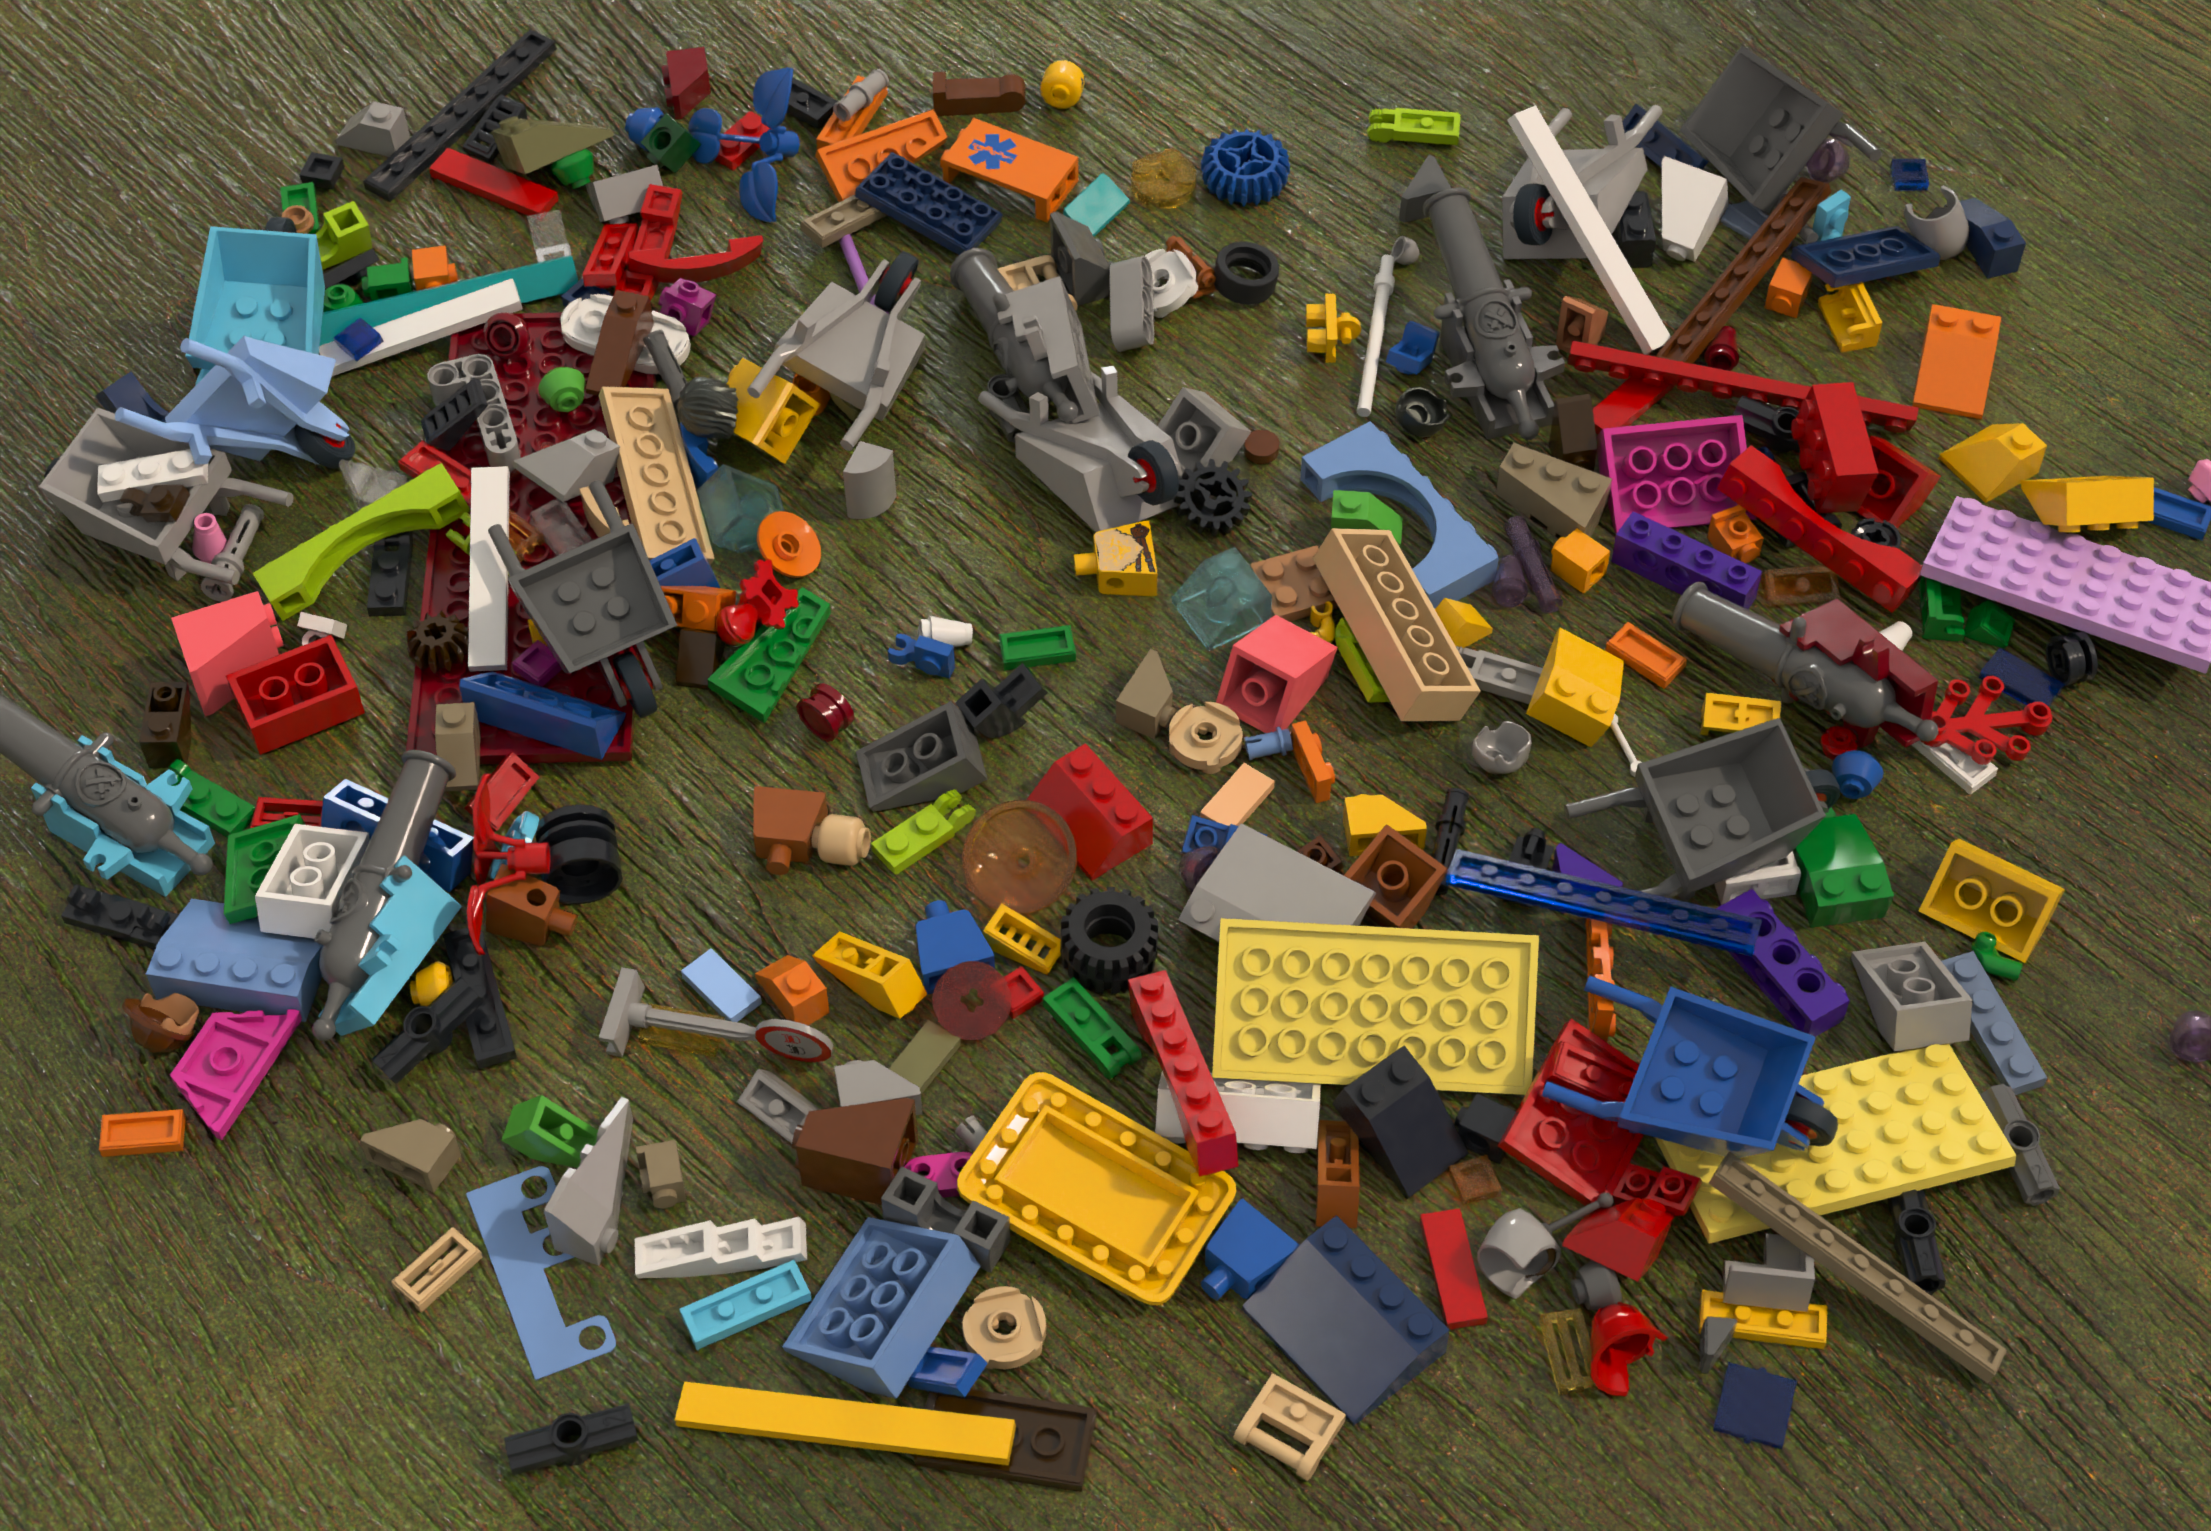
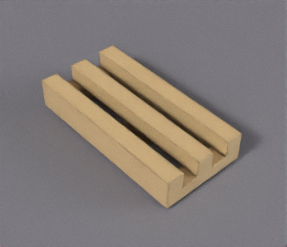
[391,1227,482,1313]

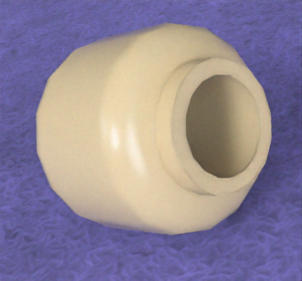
[812,814,871,866]

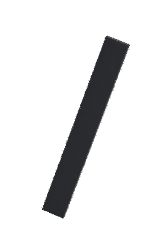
[363,29,557,202]

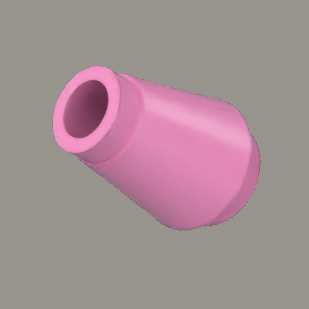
[192,513,227,564]

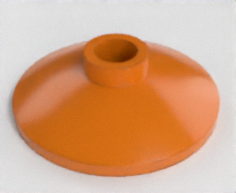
[757,511,821,578]

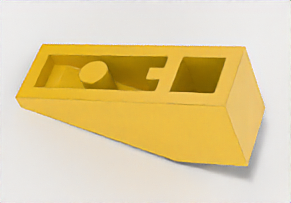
[812,931,927,1019]

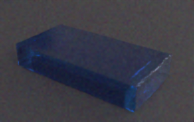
[1979,648,2064,707]

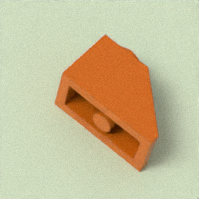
[755,955,830,1026]

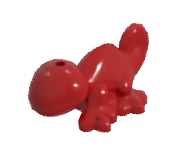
[716,559,799,646]

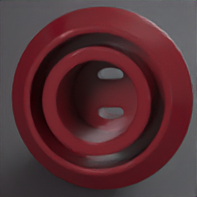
[483,312,529,359]

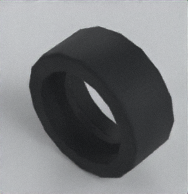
[1214,241,1279,305]

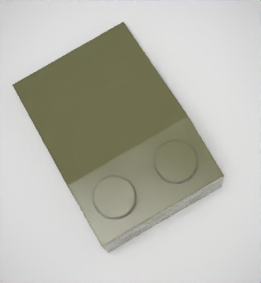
[491,116,614,174]

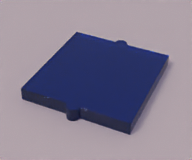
[1713,1362,1797,1449]

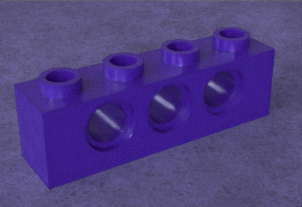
[1611,511,1762,609]
[1710,889,1850,1037]

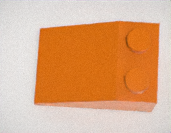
[1912,304,2001,420]

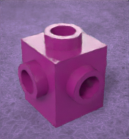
[658,278,716,337]

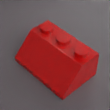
[1025,743,1153,881]

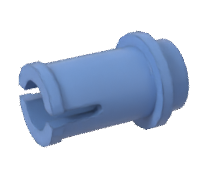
[1244,727,1293,760]

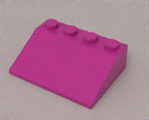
[1596,415,1756,534]

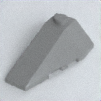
[544,1097,633,1266]

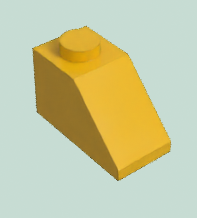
[1343,794,1427,857]

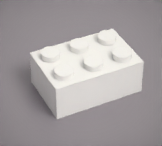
[255,824,370,939]

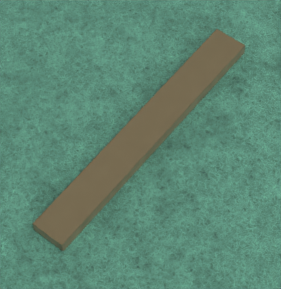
[1709,1152,2007,1383]

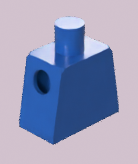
[915,900,996,995]
[1201,1198,1299,1300]

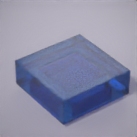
[1890,159,1929,191]
[333,318,384,362]

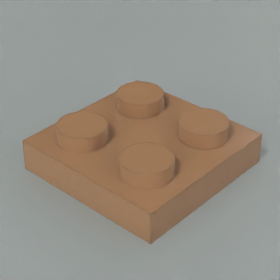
[1250,545,1339,622]

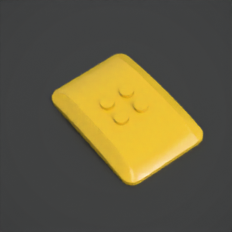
[957,1072,1236,1305]

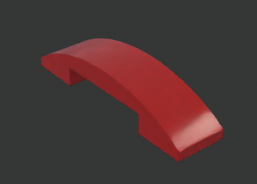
[613,184,682,301]
[627,235,763,283]

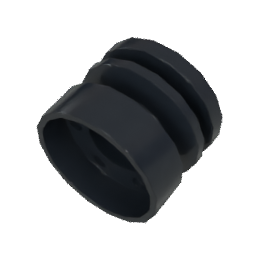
[535,805,623,904]

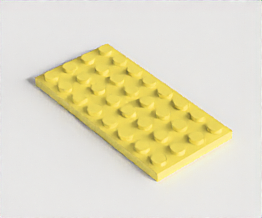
[1212,918,1539,1095]
[1655,1043,2017,1244]

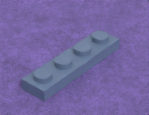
[1942,951,2047,1095]

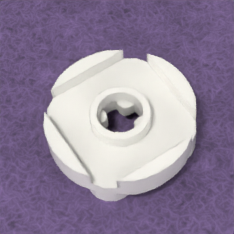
[1145,249,1198,318]

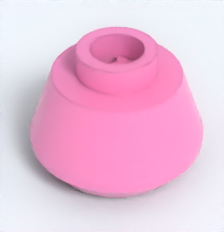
[2187,459,2211,504]

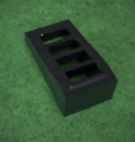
[463,95,528,163]
[421,378,488,451]

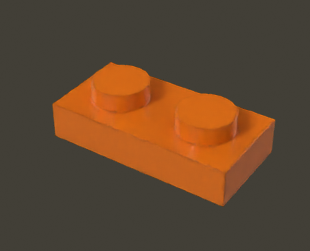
[1291,720,1335,804]

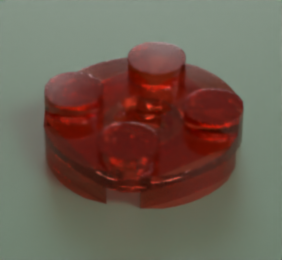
[933,961,1012,1040]

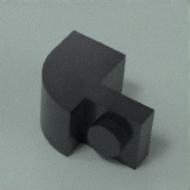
[955,663,1048,738]

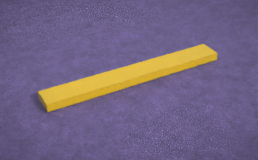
[675,1382,1016,1465]

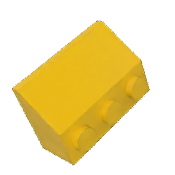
[2021,476,2154,532]
[1918,838,2065,963]

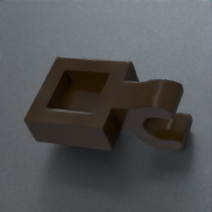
[120,485,190,523]

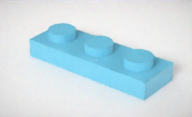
[679,1260,812,1350]

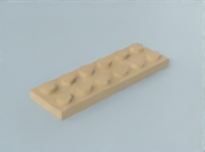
[599,387,714,566]

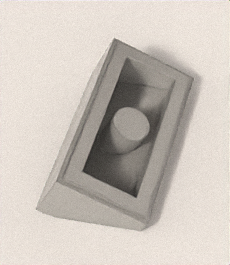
[737,1069,821,1143]

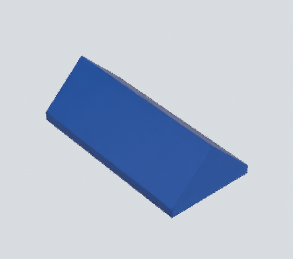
[459,671,626,760]

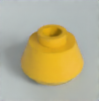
[410,961,454,1006]

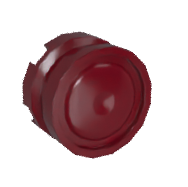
[796,683,855,742]

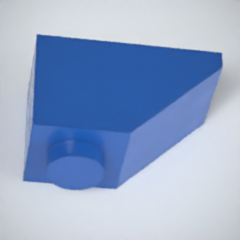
[649,538,720,588]

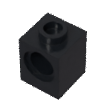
[1454,1094,1516,1164]

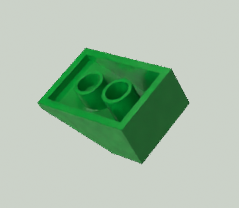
[1793,814,1894,928]

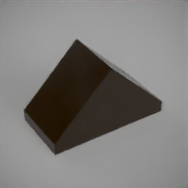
[676,627,726,690]

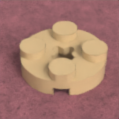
[1169,702,1243,774]
[962,1286,1046,1369]

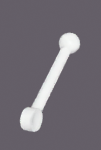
[1610,714,1642,777]

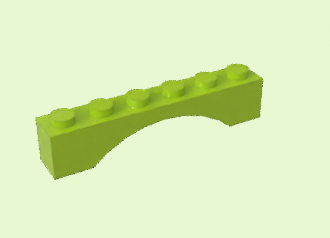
[253,463,471,621]

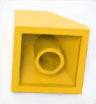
[1938,423,2047,503]

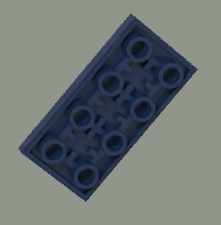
[855,152,1003,255]

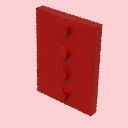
[1498,1018,1644,1212]

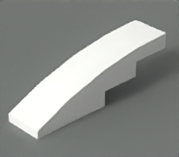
[635,1217,807,1278]

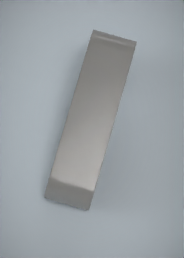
[427,354,521,475]

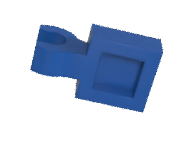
[888,634,955,679]

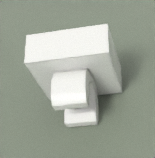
[297,612,347,646]

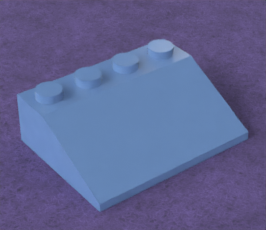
[146,899,323,1022]
[782,1217,981,1399]

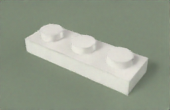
[97,449,208,502]

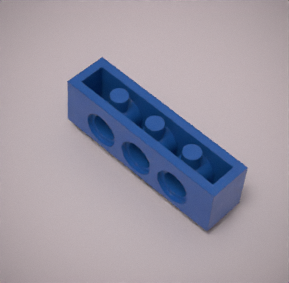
[321,779,473,892]

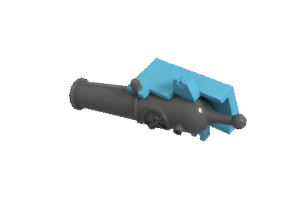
[0,694,215,897]
[312,750,462,1041]

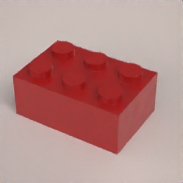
[1791,382,1879,514]
[226,635,365,755]

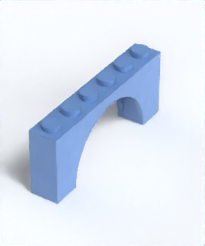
[1300,421,1499,609]

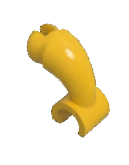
[1310,601,1336,643]

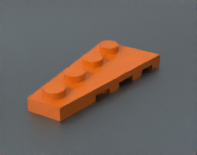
[815,109,948,202]
[1585,898,1616,1042]

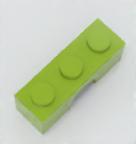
[315,201,373,270]

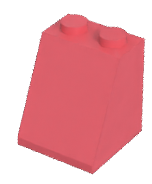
[171,591,284,717]
[1216,615,1338,733]

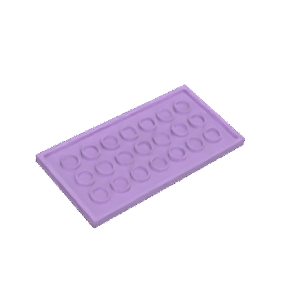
[1920,496,2211,674]

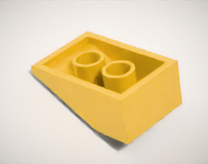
[1526,628,1624,747]

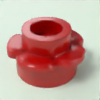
[1820,726,1858,760]

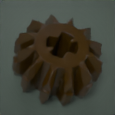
[406,610,469,674]

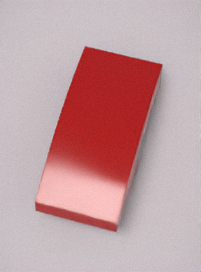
[1612,1163,1702,1216]

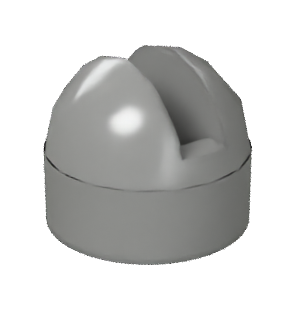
[1391,236,1420,265]

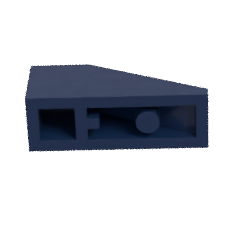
[1944,198,2026,279]

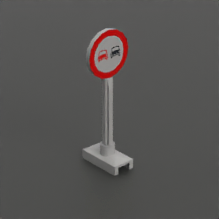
[599,968,833,1063]

